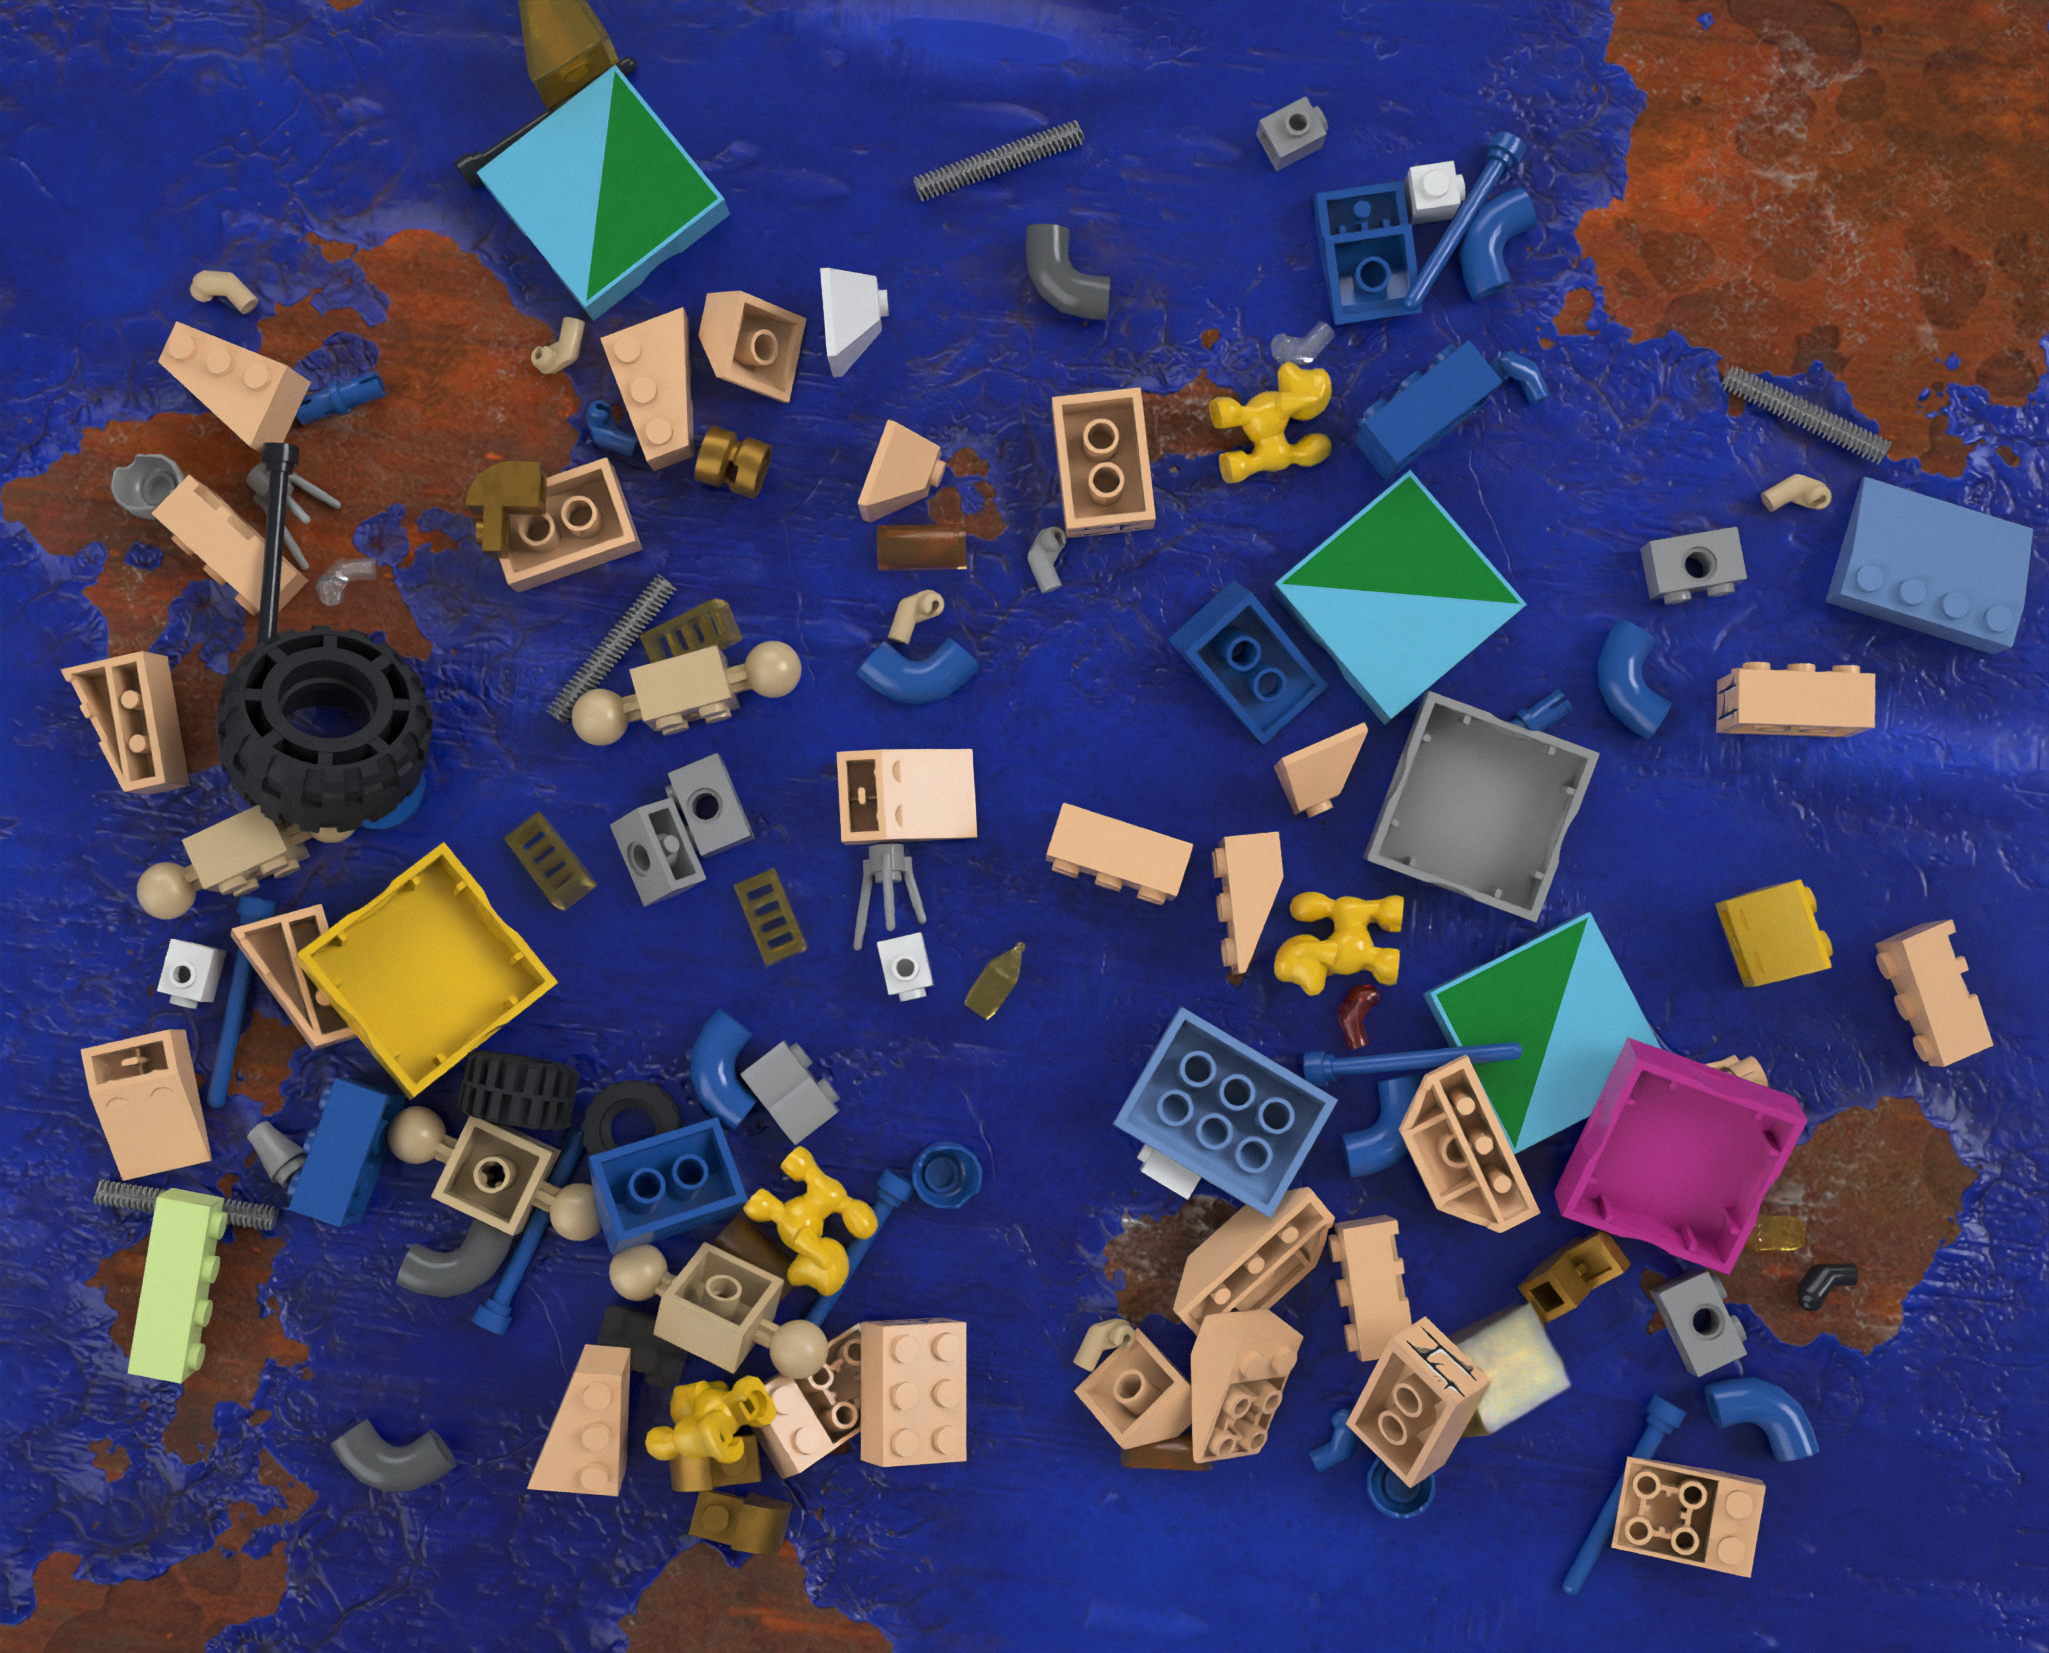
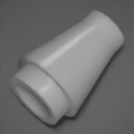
[247,1121,308,1188]

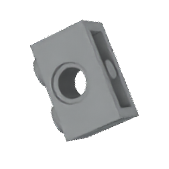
[1640,527,1747,605]
[665,753,755,859]
[610,797,706,907]
[1649,1267,1747,1377]

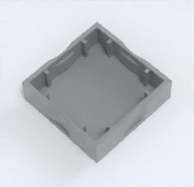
[1363,691,1600,923]

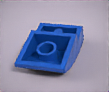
[1312,181,1422,325]

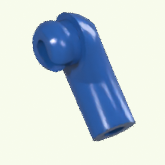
[1490,351,1551,405]
[585,400,640,458]
[1309,1409,1359,1473]

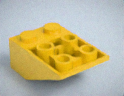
[1715,879,1833,988]

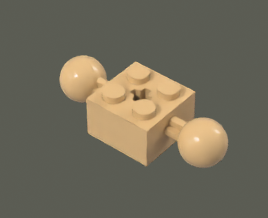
[572,641,802,746]
[137,805,355,919]
[387,1106,602,1241]
[609,1242,828,1379]

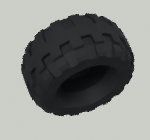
[216,625,433,833]

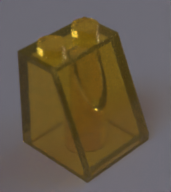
[518,0,619,109]
[1446,1303,1571,1438]

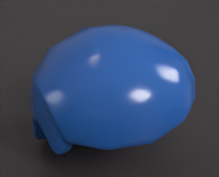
[911,1141,983,1209]
[1367,1457,1436,1519]

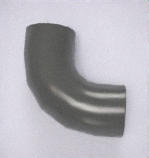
[1025,224,1111,320]
[396,1218,515,1298]
[330,1419,457,1492]

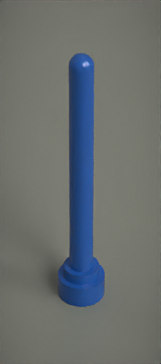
[1403,131,1526,311]
[207,895,276,1109]
[1304,1042,1522,1087]
[472,1130,585,1335]
[804,1168,915,1328]
[1563,1394,1687,1596]

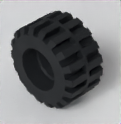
[457,1050,580,1130]

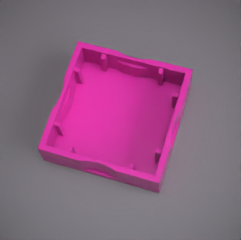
[1554,1037,1808,1275]

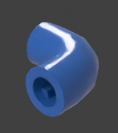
[1459,186,1537,301]
[1598,619,1672,740]
[856,637,981,705]
[690,1007,759,1133]
[1341,1074,1422,1179]
[1704,1377,1820,1462]

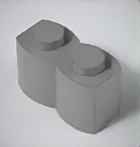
[740,1040,840,1145]

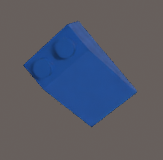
[1168,580,1328,745]

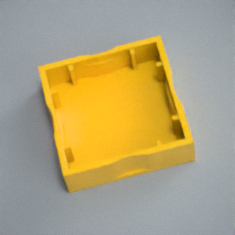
[295,842,558,1100]

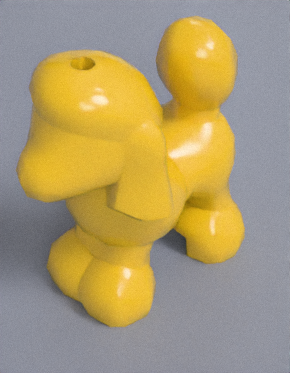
[1209,361,1332,483]
[1274,892,1404,996]
[743,1146,878,1297]
[645,1375,777,1464]

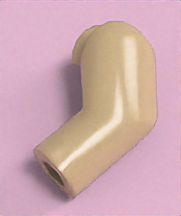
[190,270,258,314]
[531,317,585,374]
[1761,474,1832,512]
[888,590,945,645]
[1073,1318,1135,1372]

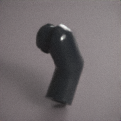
[1796,1263,1858,1312]

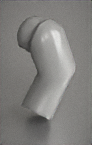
[1027,526,1067,594]

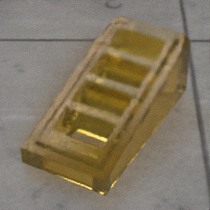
[639,598,742,663]
[504,811,597,911]
[733,868,809,967]

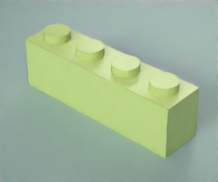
[128,1188,227,1383]

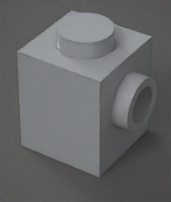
[1256,96,1328,172]

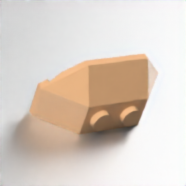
[1398,1054,1541,1233]
[1173,1187,1335,1336]

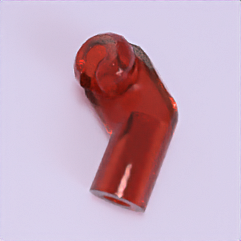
[1337,984,1379,1050]

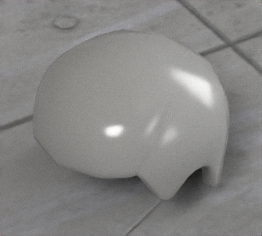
[110,454,185,520]

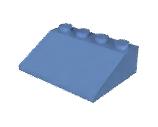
[1825,477,2033,655]
[1113,1007,1338,1218]

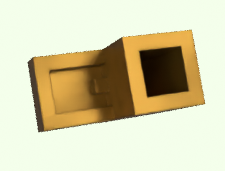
[466,461,547,559]
[1518,1229,1631,1324]
[669,1433,762,1492]
[689,1489,793,1555]

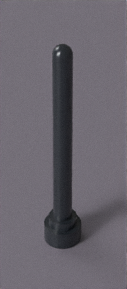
[453,56,637,191]
[257,442,300,645]

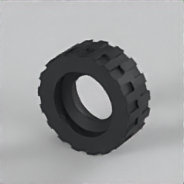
[581,1080,684,1157]

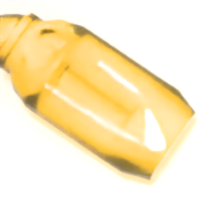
[964,941,1026,1019]
[1720,1215,1805,1251]

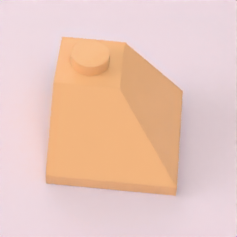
[698,290,806,403]
[858,420,946,523]
[1274,722,1368,818]
[1074,1328,1192,1450]

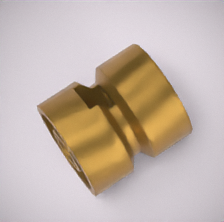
[694,425,772,499]

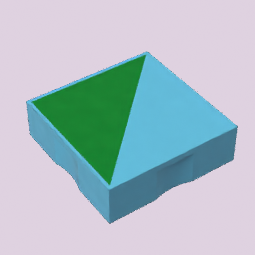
[477,64,730,321]
[1270,470,1527,725]
[1423,912,1661,1154]

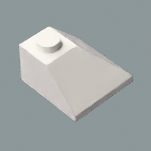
[820,268,889,378]

